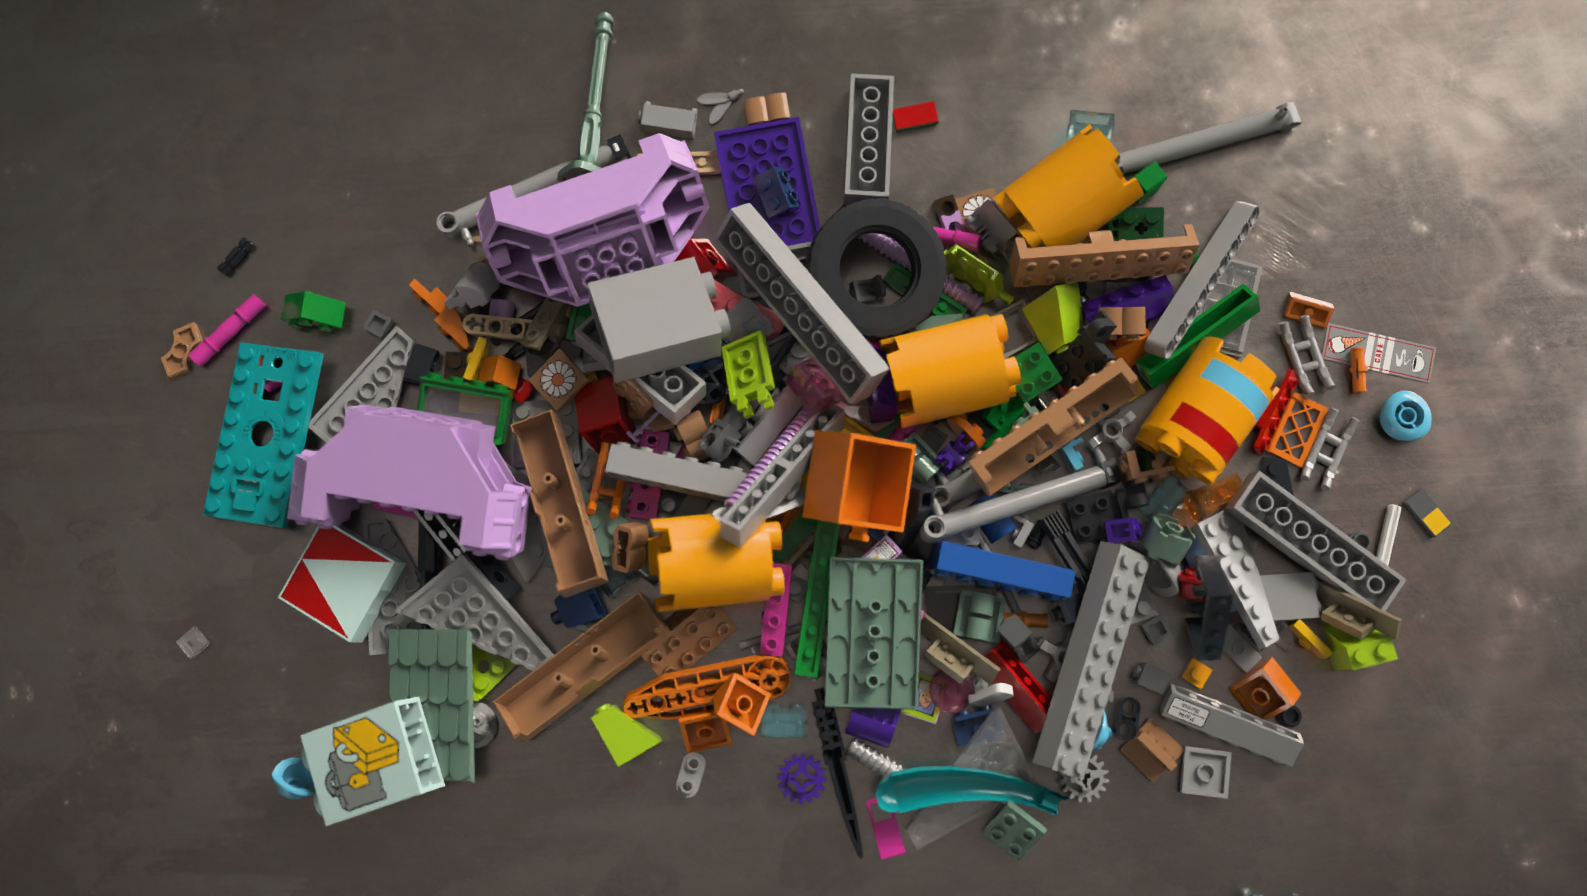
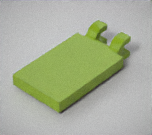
[721,330,775,419]

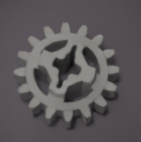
[1058,755,1109,802]

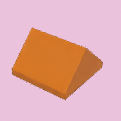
[713,673,771,736]
[679,711,732,753]

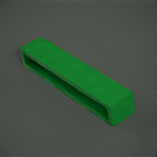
[1136,283,1260,389]

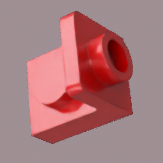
[1178,568,1207,601]

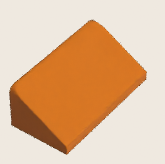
[1283,292,1334,328]

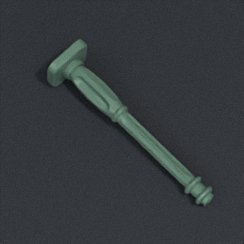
[557,12,614,182]

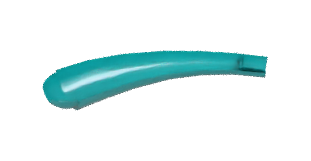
[875,766,1069,815]

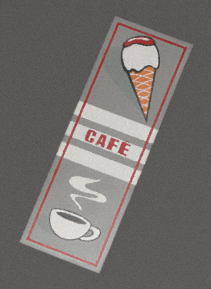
[1322,323,1436,383]

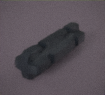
[217,237,253,276]

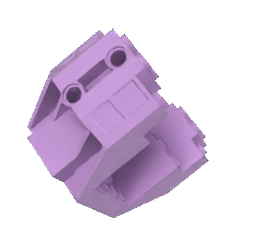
[475,133,710,307]
[287,405,532,560]

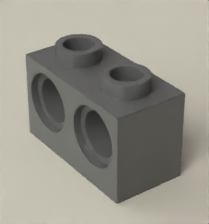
[997,614,1040,664]

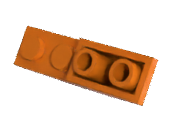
[409,279,473,353]

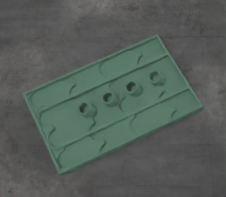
[824,557,923,710]
[388,629,475,783]

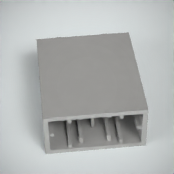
[588,257,731,383]

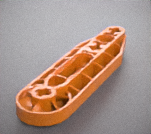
[623,654,791,720]

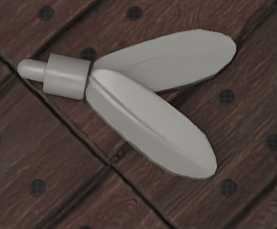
[697,89,743,125]

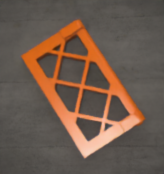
[1266,392,1329,468]

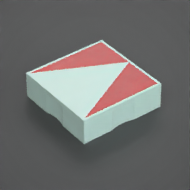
[278,524,407,643]

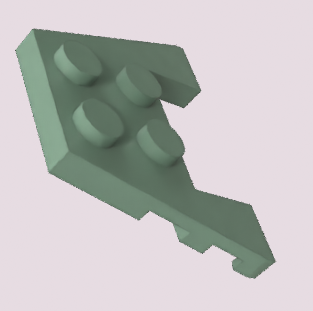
[543,488,629,568]

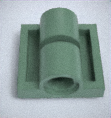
[902,432,943,484]
[953,590,1006,644]
[982,800,1047,862]

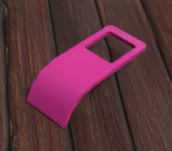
[866,798,906,860]

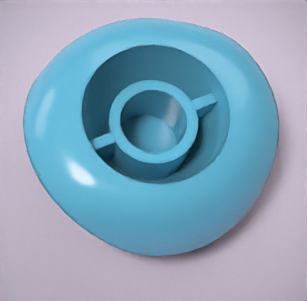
[1380,391,1432,441]

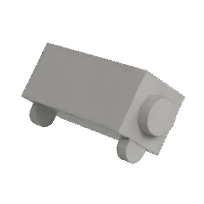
[638,101,697,139]

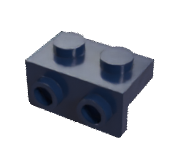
[753,167,799,218]
[951,704,1003,746]

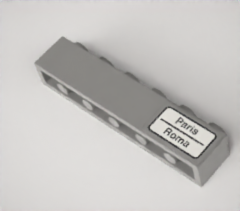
[1160,683,1304,767]

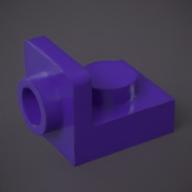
[1105,517,1143,543]

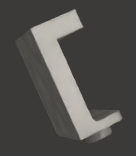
[1260,572,1321,621]

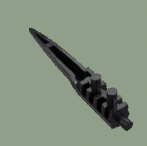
[417,520,440,629]
[812,688,863,860]

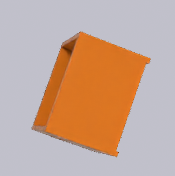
[802,430,916,542]

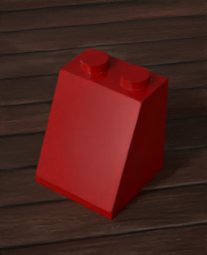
[674,239,734,283]
[574,376,638,454]

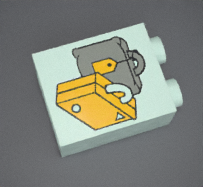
[300,697,445,826]

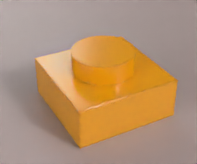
[1180,658,1213,690]

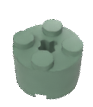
[1140,513,1195,566]

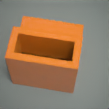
[478,355,522,390]

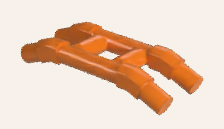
[586,442,631,519]

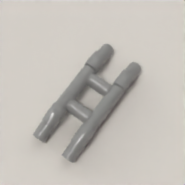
[1279,315,1336,397]
[1300,407,1360,491]

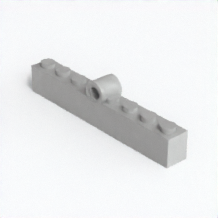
[720,401,845,548]

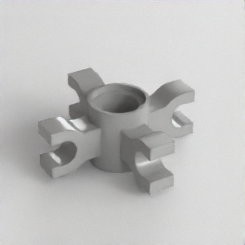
[1086,411,1137,455]
[1037,628,1073,683]

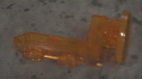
[1183,473,1242,522]

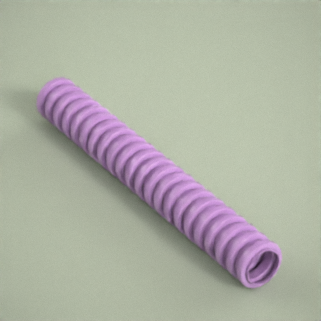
[857,233,984,314]
[725,397,824,510]

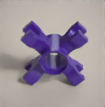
[932,431,975,475]

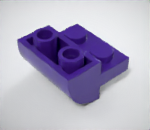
[844,708,901,748]

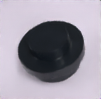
[1278,705,1302,727]

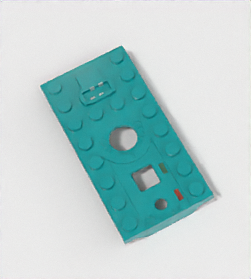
[203,342,324,529]

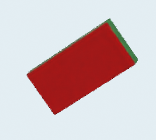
[893,101,939,132]

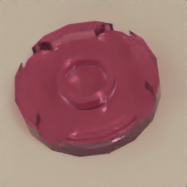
[929,669,974,713]

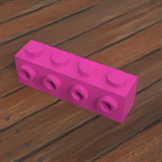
[626,429,671,521]

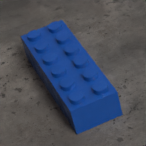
[928,541,1076,602]

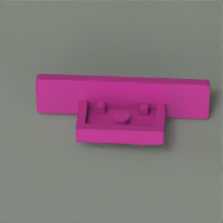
[760,563,792,657]

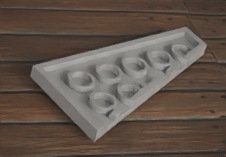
[1192,510,1279,650]

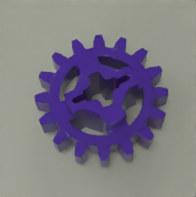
[777,753,827,805]

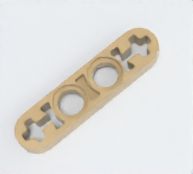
[462,314,548,341]

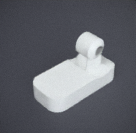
[968,676,1013,707]

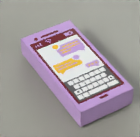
[861,535,902,559]

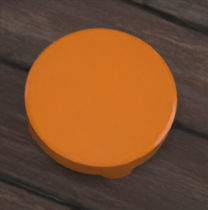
[947,414,986,451]

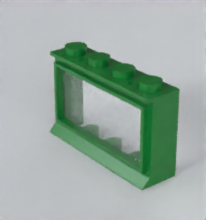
[417,372,513,445]

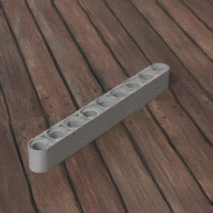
[1145,201,1260,359]

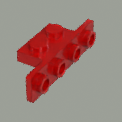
[1254,369,1298,455]

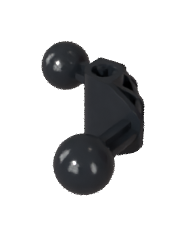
[665,357,727,442]

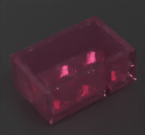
[785,357,845,415]

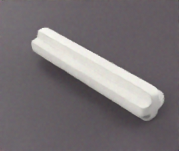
[1376,504,1401,565]

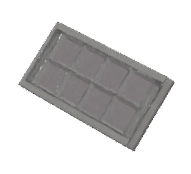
[1196,259,1262,358]

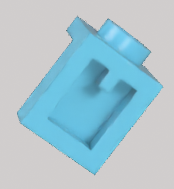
[1059,437,1084,473]

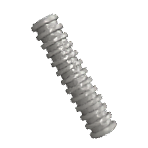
[846,738,906,778]

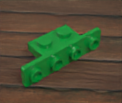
[981,391,1031,450]

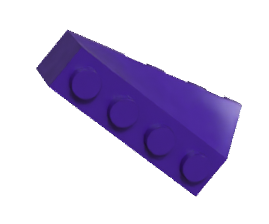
[1081,275,1174,344]

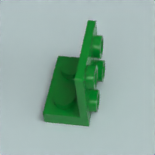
[1015,342,1062,403]

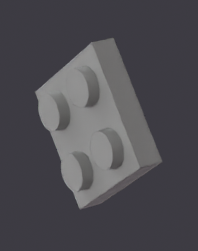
[1180,746,1232,799]

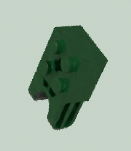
[1088,207,1164,244]

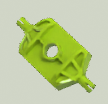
[943,244,1015,305]
[472,644,518,701]

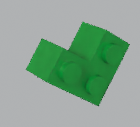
[280,291,346,332]

